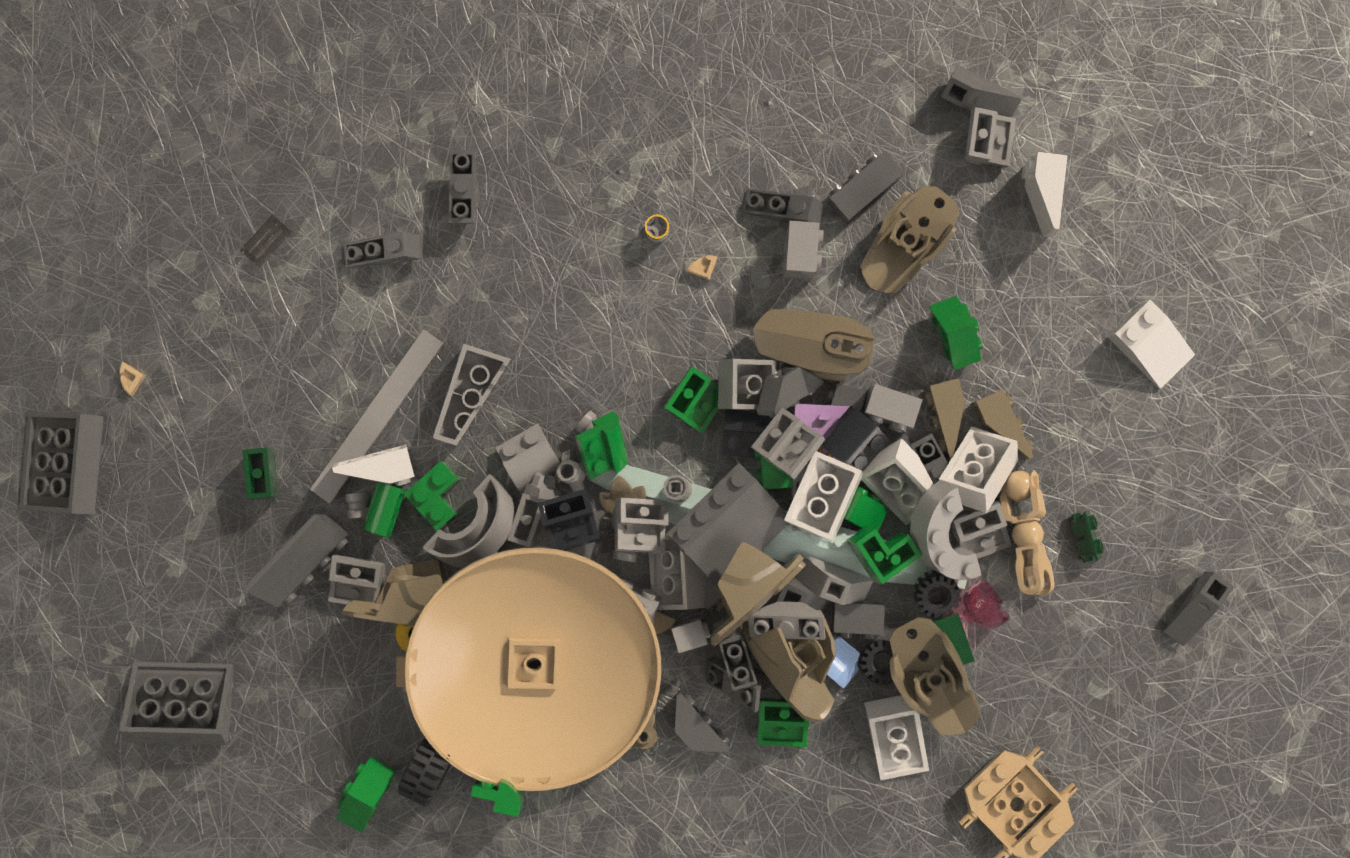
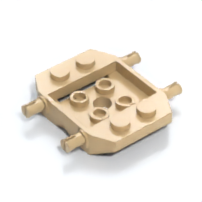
[958,745,1079,858]

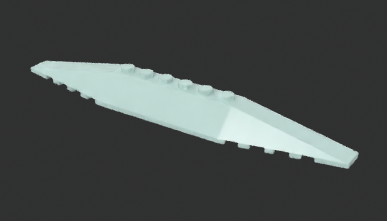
[587,465,967,589]

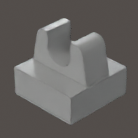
[524,473,560,500]

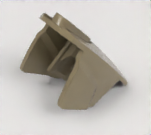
[860,186,960,294]
[753,309,875,384]
[711,542,806,647]
[342,559,443,626]
[742,610,836,722]
[890,617,981,735]

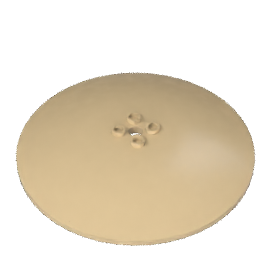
[405,548,661,791]

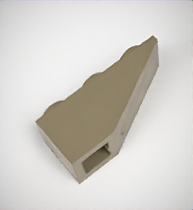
[924,378,965,458]
[972,390,1034,460]

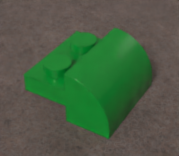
[664,366,719,434]
[575,411,628,480]
[362,481,405,537]
[757,698,809,747]
[471,779,524,817]

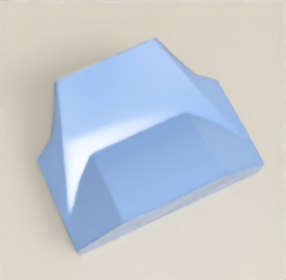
[827,636,860,689]

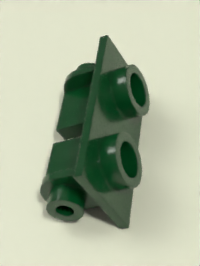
[1070,510,1104,563]

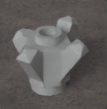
[554,450,585,492]

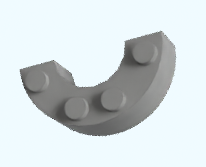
[422,474,514,568]
[910,480,981,580]

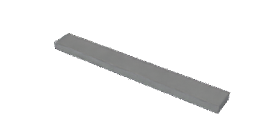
[310,329,444,504]

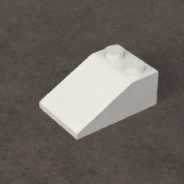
[1022,152,1067,237]
[1108,300,1195,389]
[861,439,934,525]
[332,444,414,486]
[864,695,929,780]

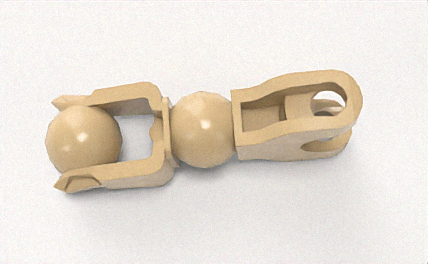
[1000,470,1054,595]

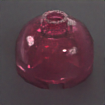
[963,578,1010,629]

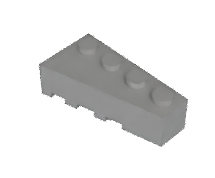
[433,344,511,446]

